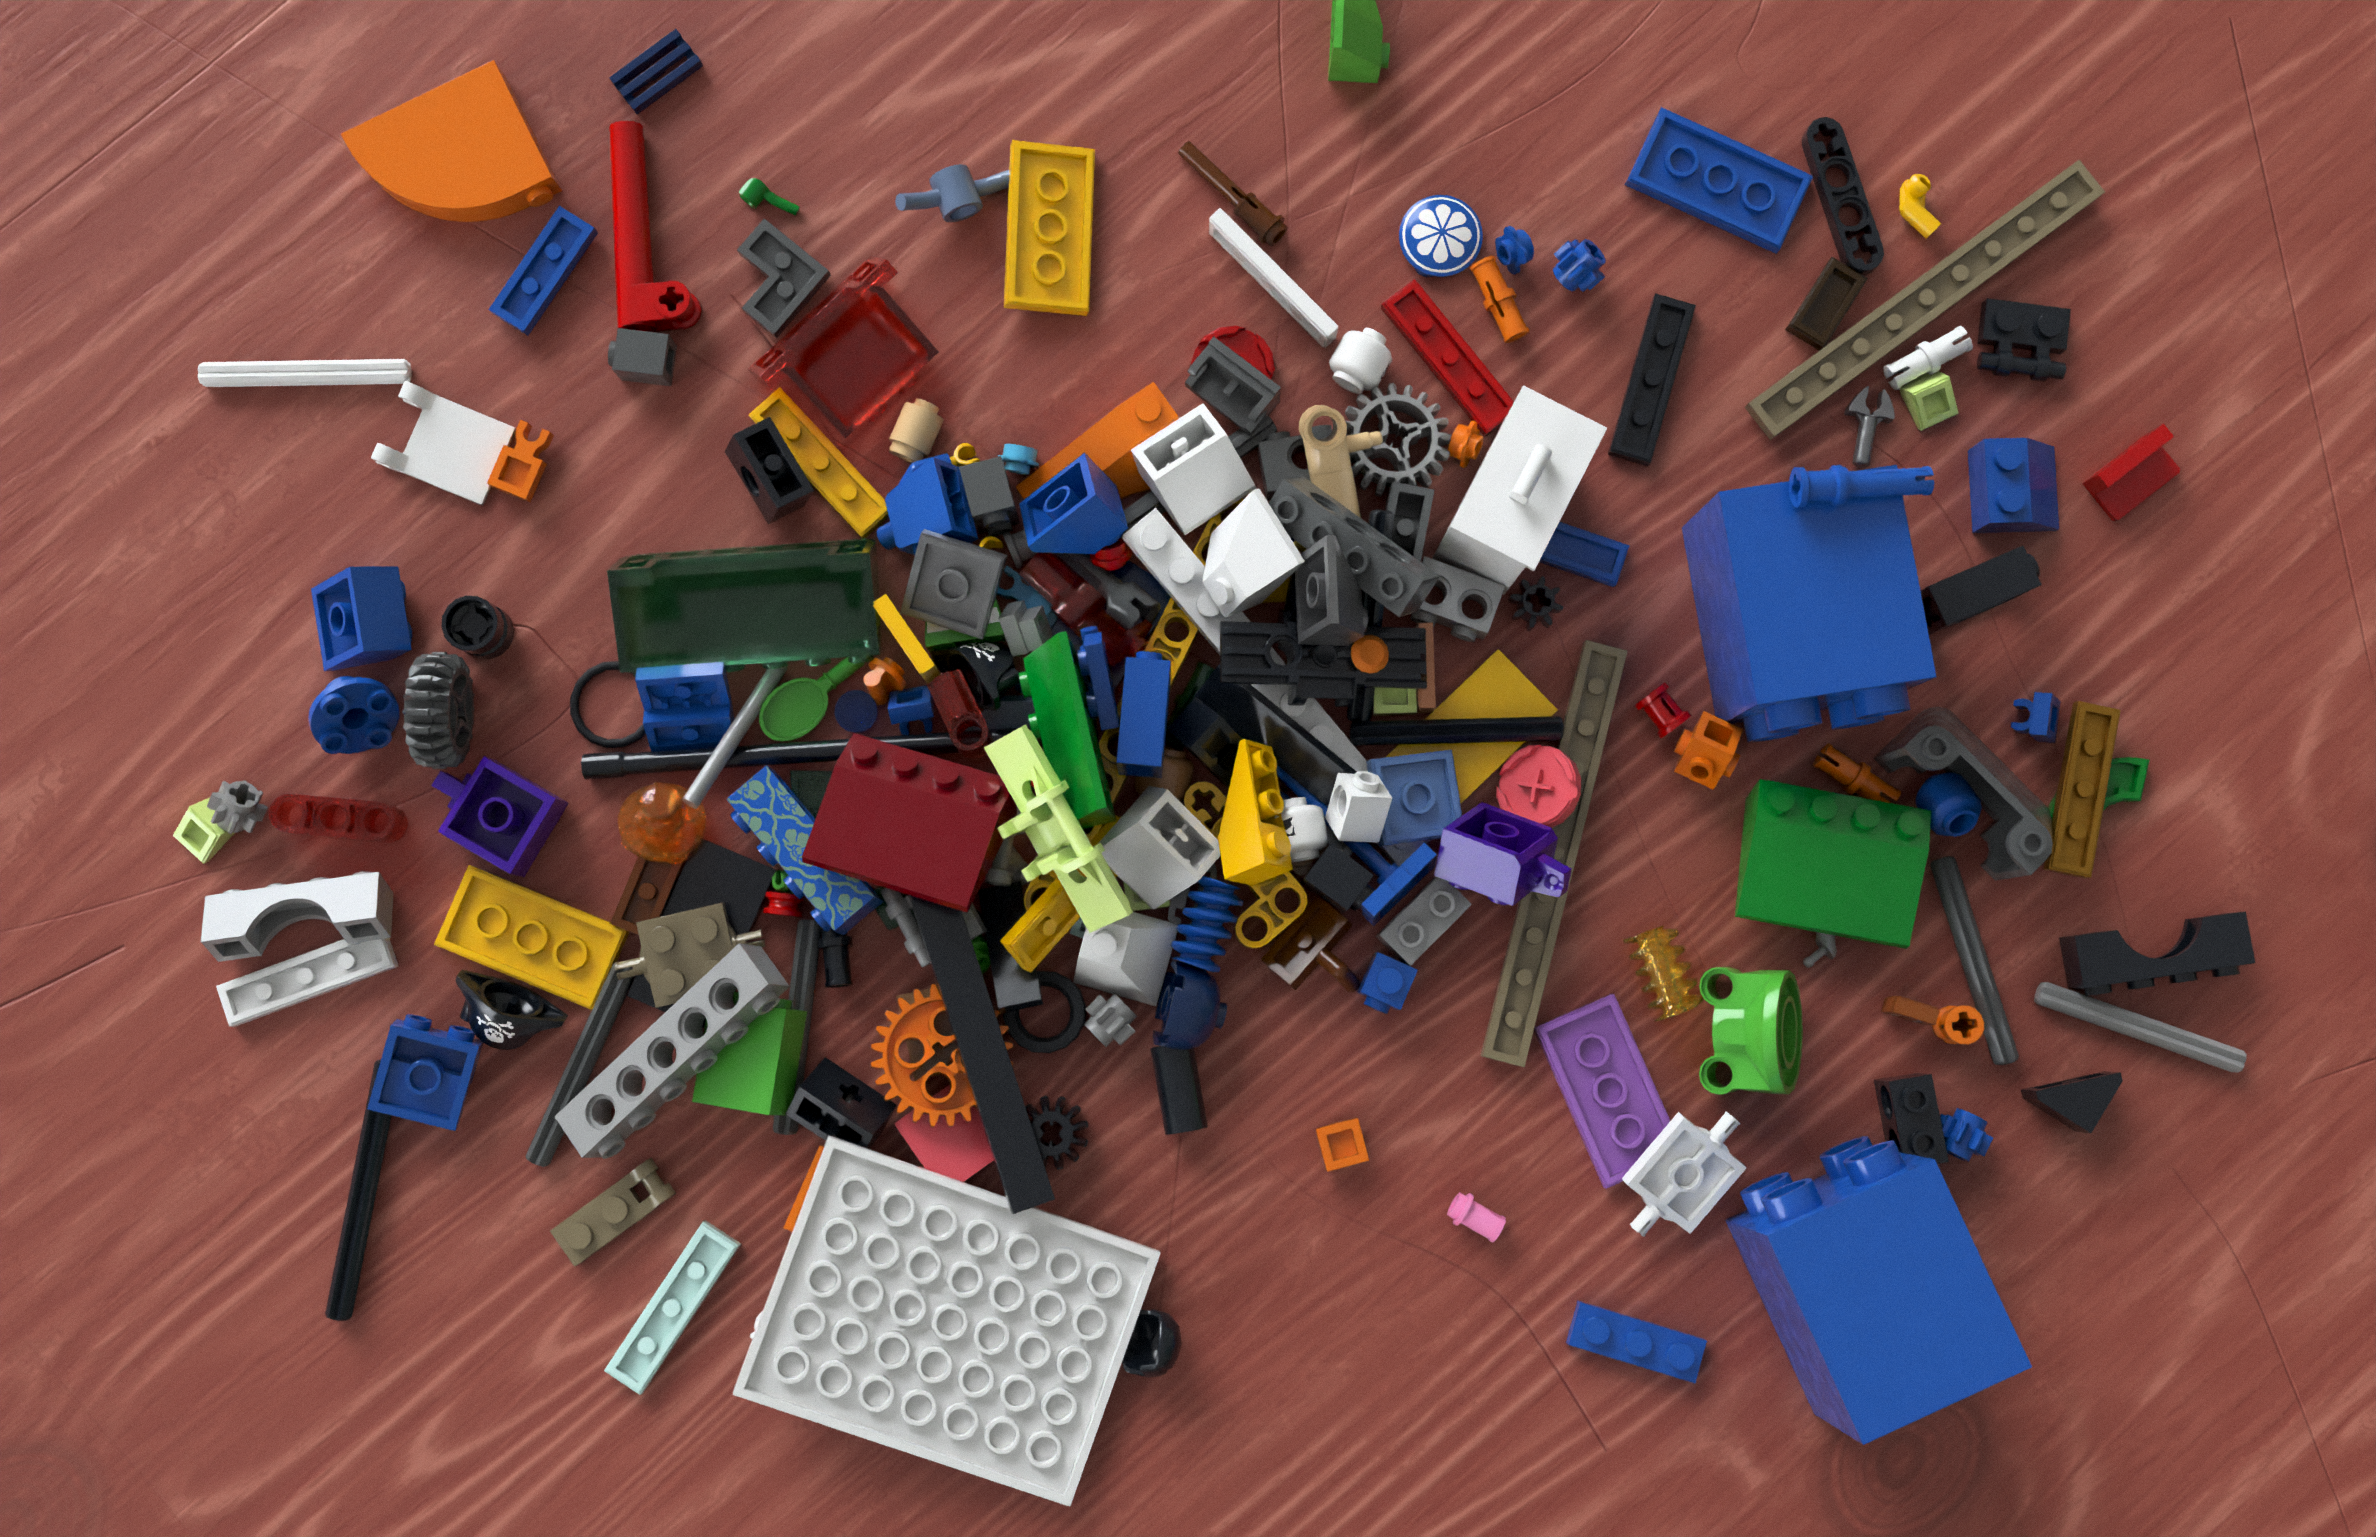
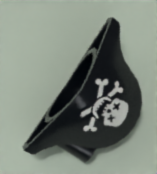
[931,641,1020,711]
[456,970,568,1050]

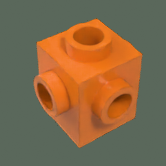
[1674,711,1743,790]

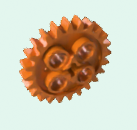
[871,984,1013,1127]

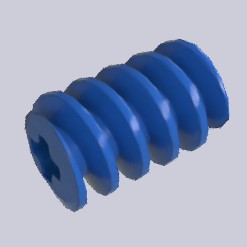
[1170,876,1244,972]

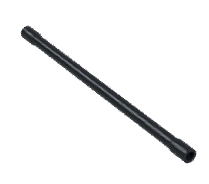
[581,720,1099,780]

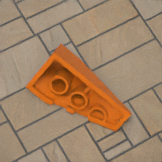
[1015,381,1179,500]

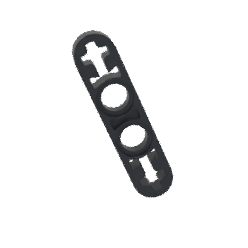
[1802,117,1884,276]

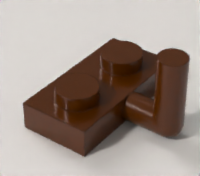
[1261,895,1360,992]

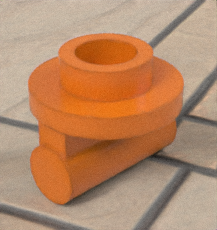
[863,657,907,705]

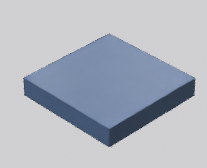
[1366,750,1462,847]

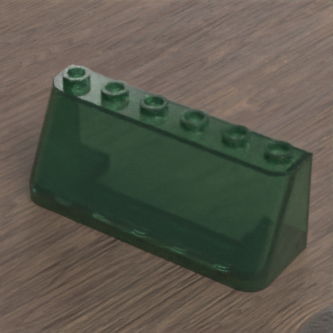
[607,539,882,677]

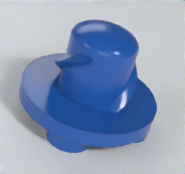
[308,676,399,754]

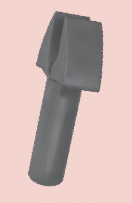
[1844,386,1895,468]

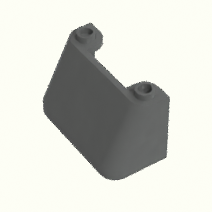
[1873,707,2053,881]

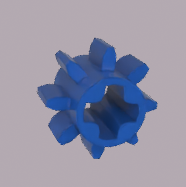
[1553,239,1606,292]
[1940,1108,1993,1162]

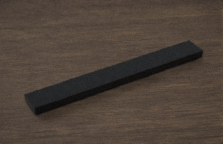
[908,895,1055,1214]

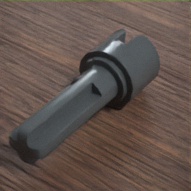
[1054,553,1161,636]

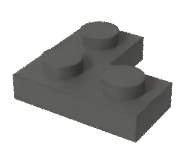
[737,219,831,338]

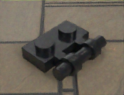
[1977,298,2071,382]

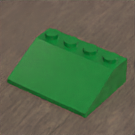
[1018,631,1116,829]
[1735,779,1931,949]

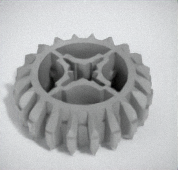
[1345,383,1452,497]

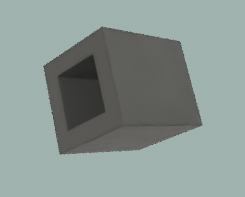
[608,328,677,386]

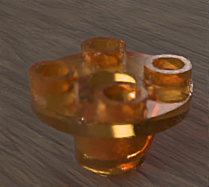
[618,782,706,864]

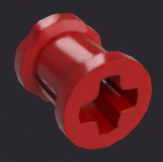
[1634,682,1692,739]

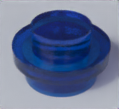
[834,690,878,733]

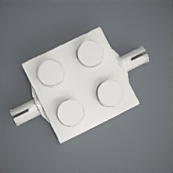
[1622,1111,1747,1237]

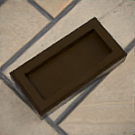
[1785,257,1868,351]

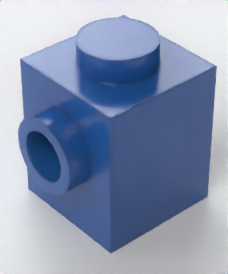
[1357,952,1418,1014]

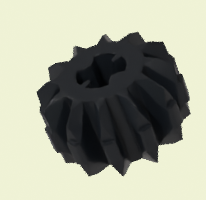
[1025,1096,1089,1170]

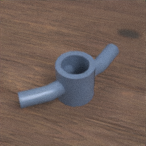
[895,164,1009,223]

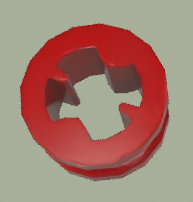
[763,892,805,917]

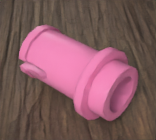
[1447,1192,1506,1242]

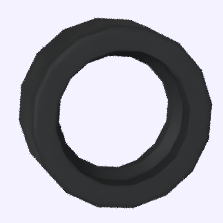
[1003,971,1086,1053]

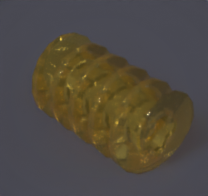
[1623,925,1704,1022]

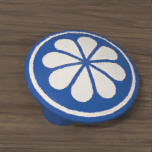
[1399,195,1483,277]

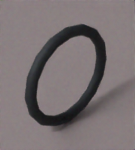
[570,661,646,748]

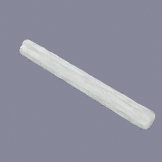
[198,359,412,387]

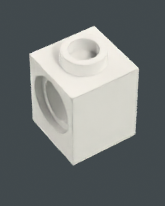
[1325,771,1392,843]

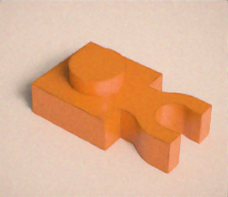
[487,420,554,502]

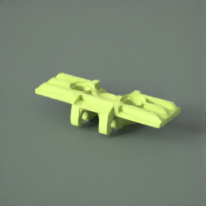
[984,724,1133,933]

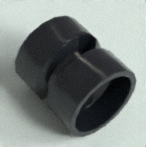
[441,595,514,659]

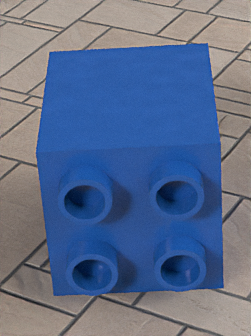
[1682,465,1937,743]
[1725,1136,2032,1445]

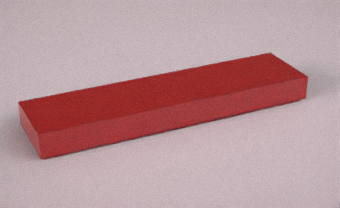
[1381,279,1514,437]

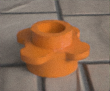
[1448,421,1483,468]

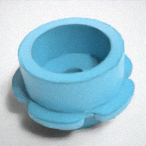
[998,444,1039,475]

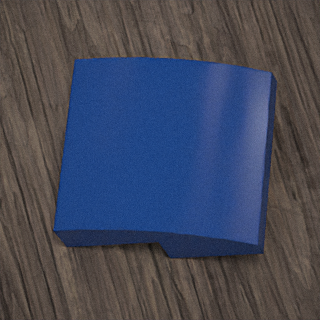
[635,662,735,752]

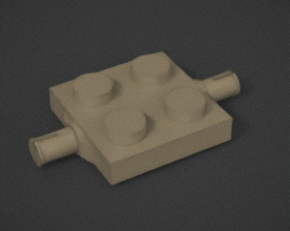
[615,902,765,1008]

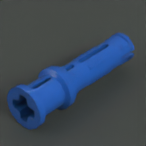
[1789,465,1934,508]

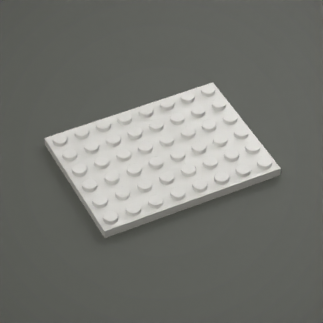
[733,1135,1161,1507]

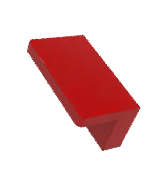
[2082,423,2180,521]

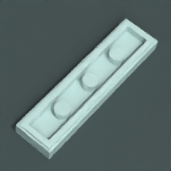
[604,1220,741,1395]

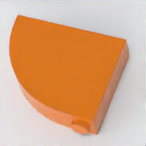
[341,60,562,222]

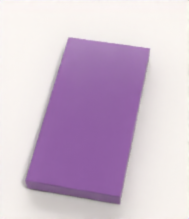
[1534,994,1670,1189]

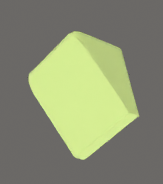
[1899,371,1959,431]
[173,798,235,864]

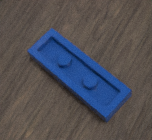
[489,206,598,336]
[1566,1300,1707,1383]

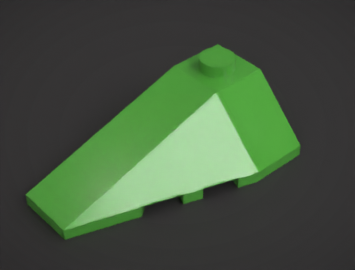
[1328,0,1390,83]

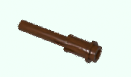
[1178,141,1288,246]

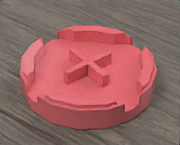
[1496,745,1581,828]

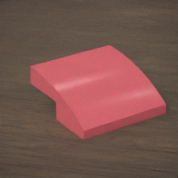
[894,1085,994,1182]

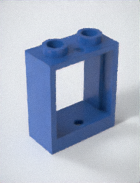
[1116,651,1171,778]

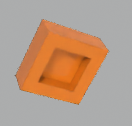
[1315,1117,1369,1172]

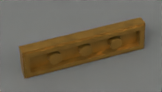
[2043,701,2121,879]

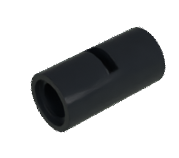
[1150,1046,1208,1135]

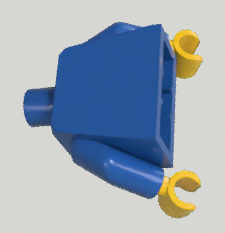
[876,443,1003,556]

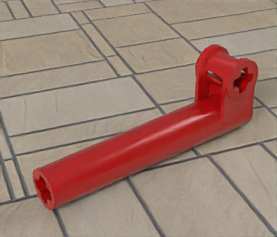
[609,121,702,332]

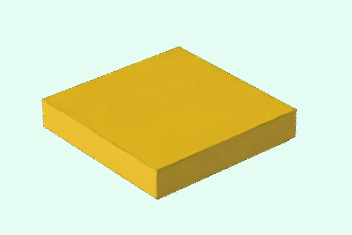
[873,594,942,684]

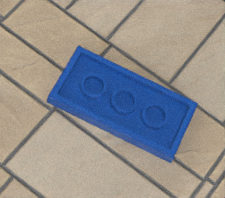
[1625,107,1813,254]

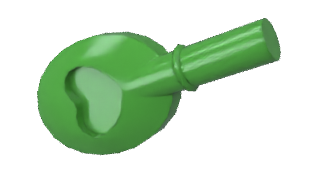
[759,651,865,742]

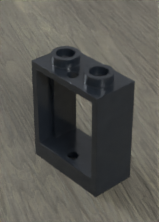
[1921,546,2042,635]

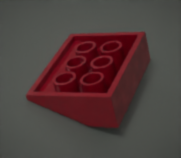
[802,733,1017,913]

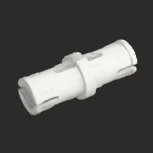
[1883,326,1973,390]

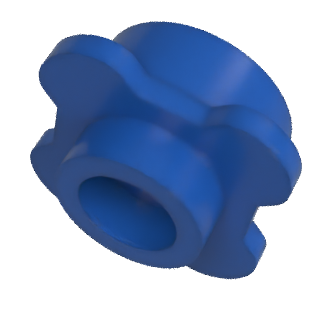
[1495,226,1534,275]

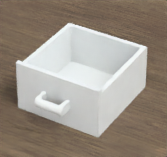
[1432,385,1607,595]

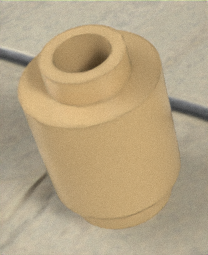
[889,398,944,463]

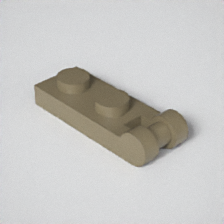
[550,1158,676,1267]

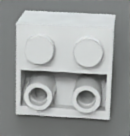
[1131,403,1256,535]
[1099,786,1221,909]

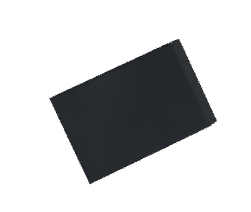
[2021,1071,2123,1133]

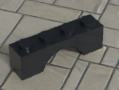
[2059,911,2255,996]

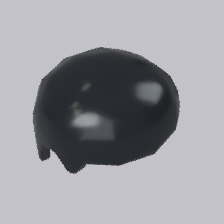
[1122,1309,1182,1378]

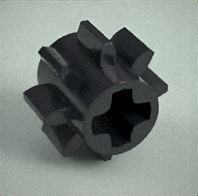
[1508,576,1563,631]

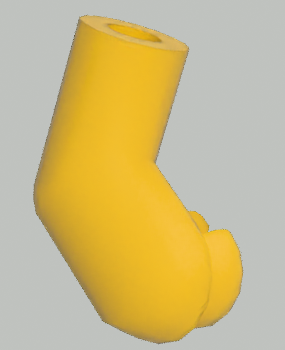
[1899,174,1941,239]

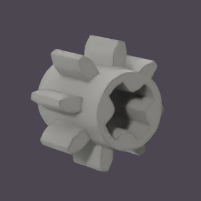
[207,780,268,834]
[1084,993,1137,1047]

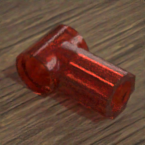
[1018,553,1107,634]
[926,669,993,759]

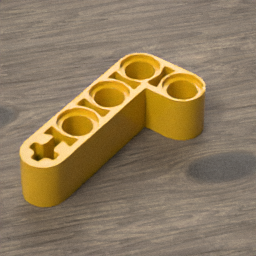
[1184,781,1308,949]

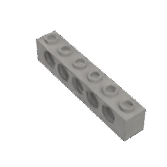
[554,943,790,1159]

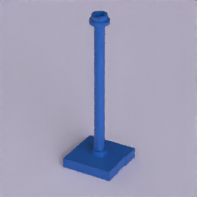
[1232,728,1437,926]

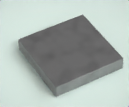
[900,529,1007,639]

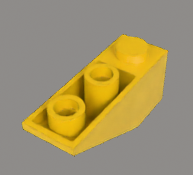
[1218,739,1293,886]

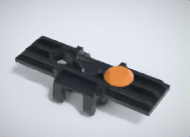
[1220,609,1427,707]

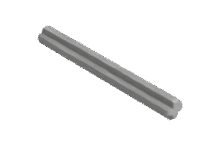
[2034,982,2247,1073]

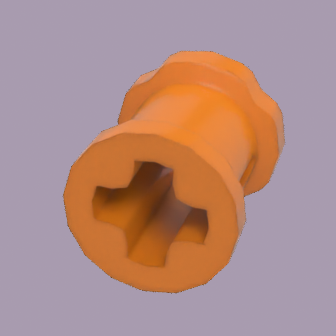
[1932,1005,1984,1045]

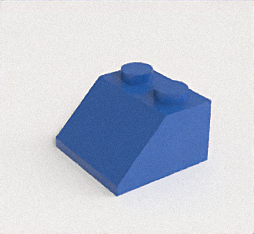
[1968,438,2059,533]
[1019,453,1128,554]
[311,566,413,671]

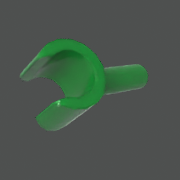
[739,178,800,216]

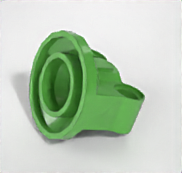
[1699,967,1803,1095]

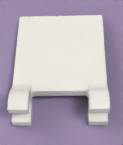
[371,381,516,506]

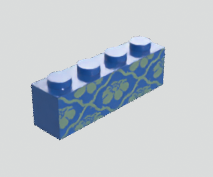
[727,765,884,935]

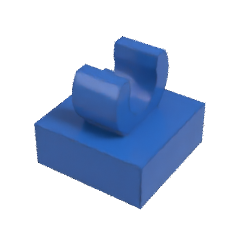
[888,685,935,735]
[2011,692,2061,743]

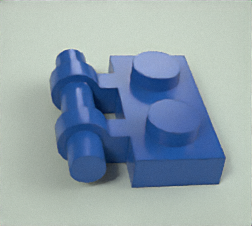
[1077,626,1119,730]

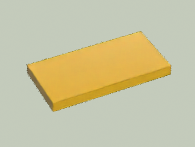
[1004,140,1095,316]
[1386,649,1558,804]
[434,865,630,1010]

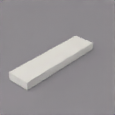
[1209,208,1339,348]
[216,938,399,1027]

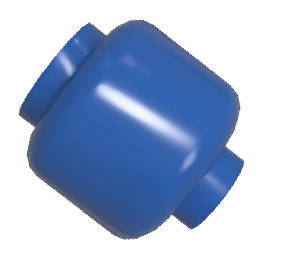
[1915,772,1982,837]

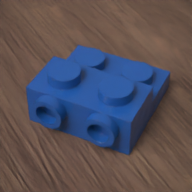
[367,1014,483,1131]

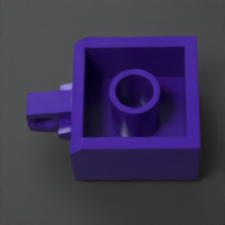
[431,756,569,877]
[1434,802,1572,906]

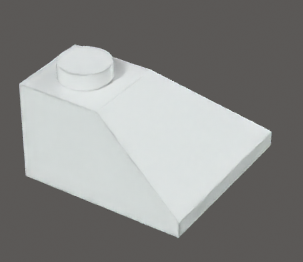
[1203,488,1305,618]
[1073,912,1178,1006]

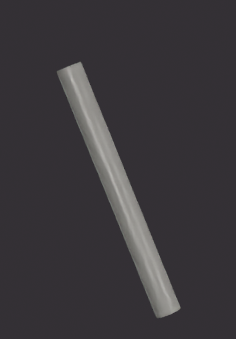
[682,660,787,809]

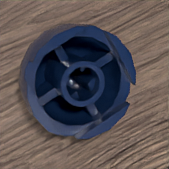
[1153,961,1227,1050]

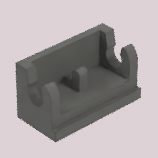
[1185,337,1281,436]

